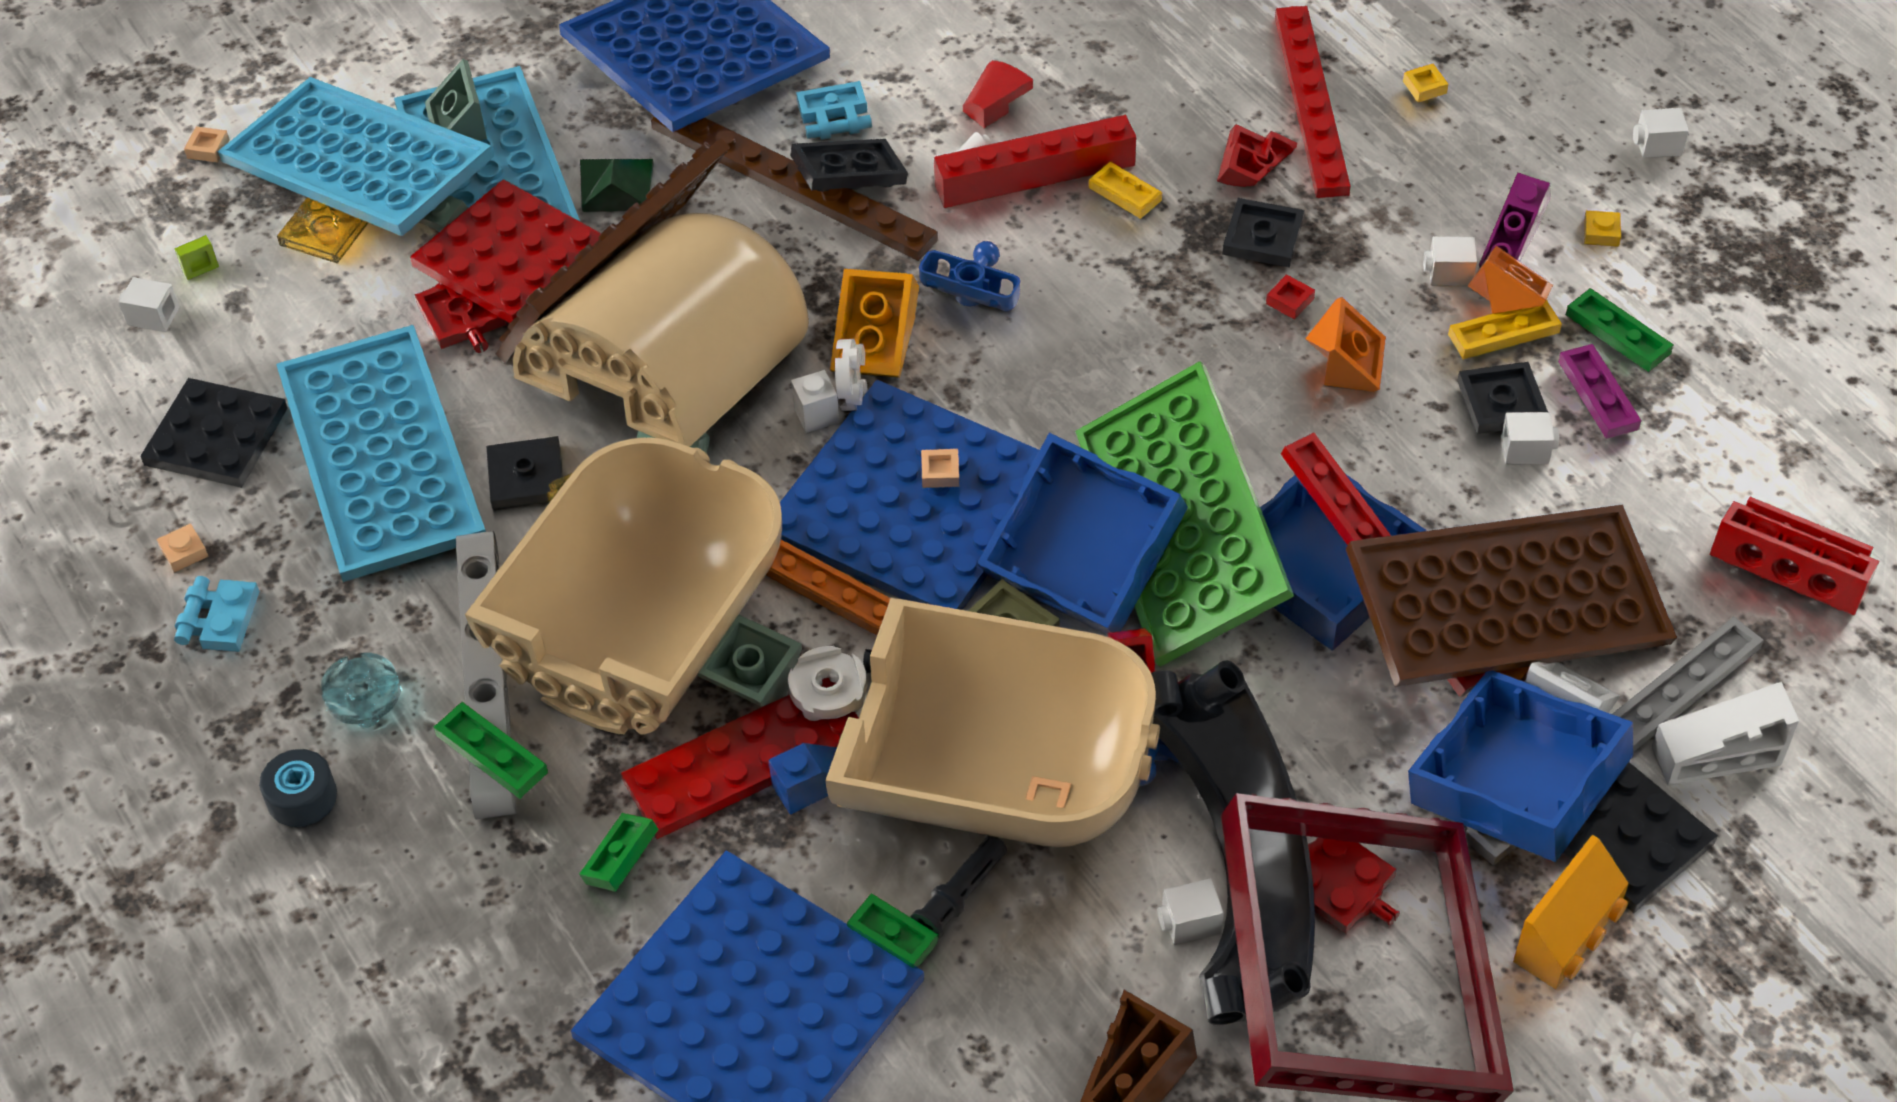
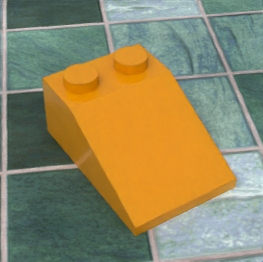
[830,268,919,378]

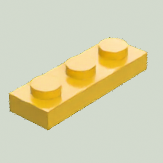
[1448,300,1562,360]

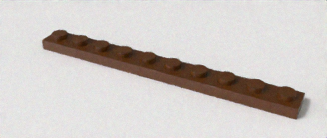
[651,117,938,261]

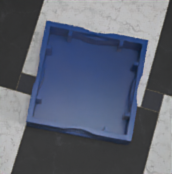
[977,433,1188,634]
[1260,474,1427,651]
[1408,670,1633,862]

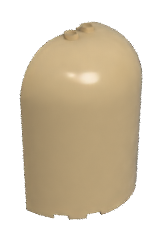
[513,213,809,447]
[465,438,782,735]
[825,598,1160,847]

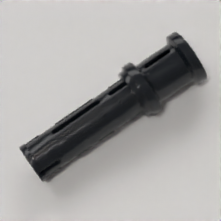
[910,835,1007,940]

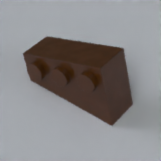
[1080,989,1197,1102]

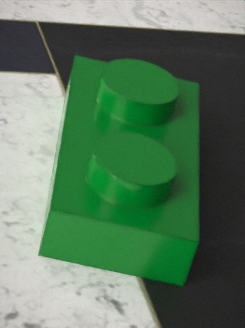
[579,813,659,892]
[847,893,938,968]

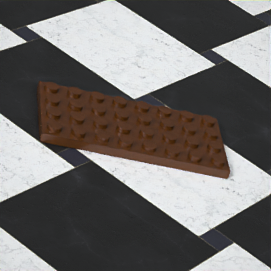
[495,137,730,364]
[1346,504,1677,687]

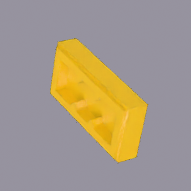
[1089,162,1162,219]

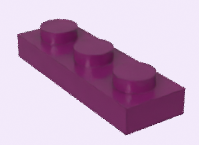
[1558,344,1642,439]

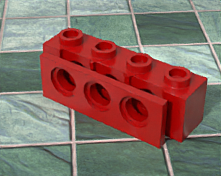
[1709,496,1880,616]

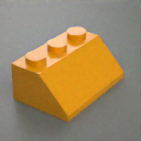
[1513,835,1629,990]

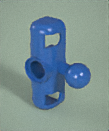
[919,241,1020,312]

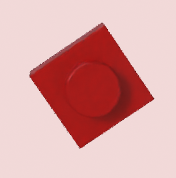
[1266,274,1315,320]

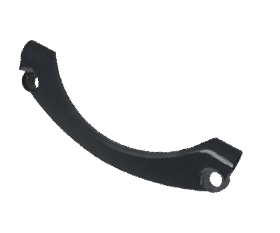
[1151,660,1315,1025]

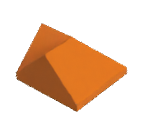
[1468,246,1553,314]
[1305,297,1386,392]

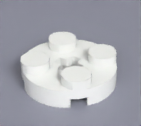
[835,339,868,411]
[788,646,867,721]

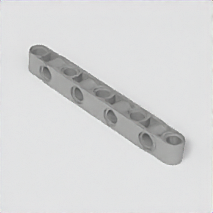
[456,531,516,820]

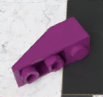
[1479,172,1551,267]

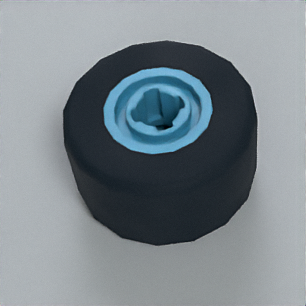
[259,749,337,827]

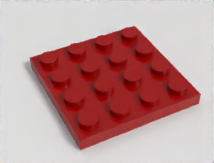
[410,179,601,323]

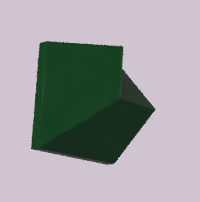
[580,159,654,212]

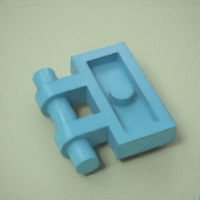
[796,81,872,140]
[174,576,260,652]

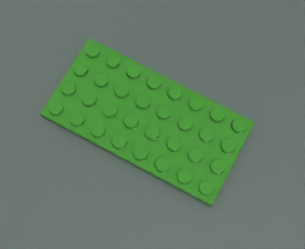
[1075,361,1294,667]

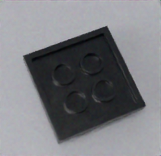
[140,378,288,488]
[1563,762,1718,914]

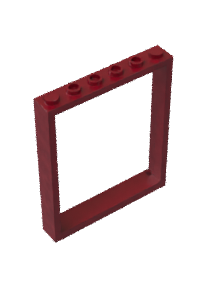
[1221,793,1514,1102]

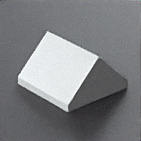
[1526,661,1620,713]

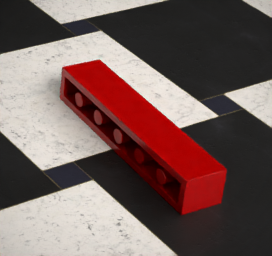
[934,114,1137,208]

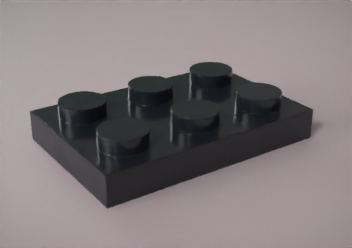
[790,138,908,192]

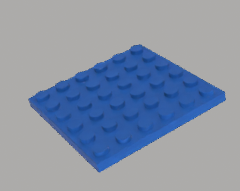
[559,0,830,132]
[780,380,1039,610]
[571,850,924,1102]

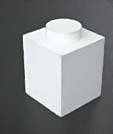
[1633,108,1689,158]
[1423,236,1477,286]
[119,277,180,332]
[791,370,839,433]
[1501,412,1559,464]
[1157,878,1224,945]

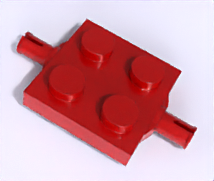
[415,282,506,353]
[1308,838,1400,934]

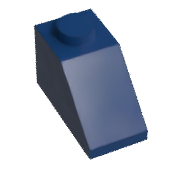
[768,743,837,815]

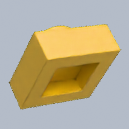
[1403,63,1449,102]
[1584,210,1621,247]

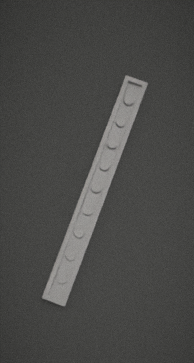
[1465,616,1764,866]

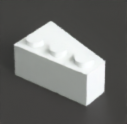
[1652,682,1799,785]

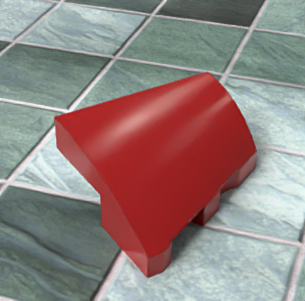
[963,60,1033,128]
[1217,124,1298,187]

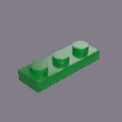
[1565,288,1674,372]
[433,702,548,799]

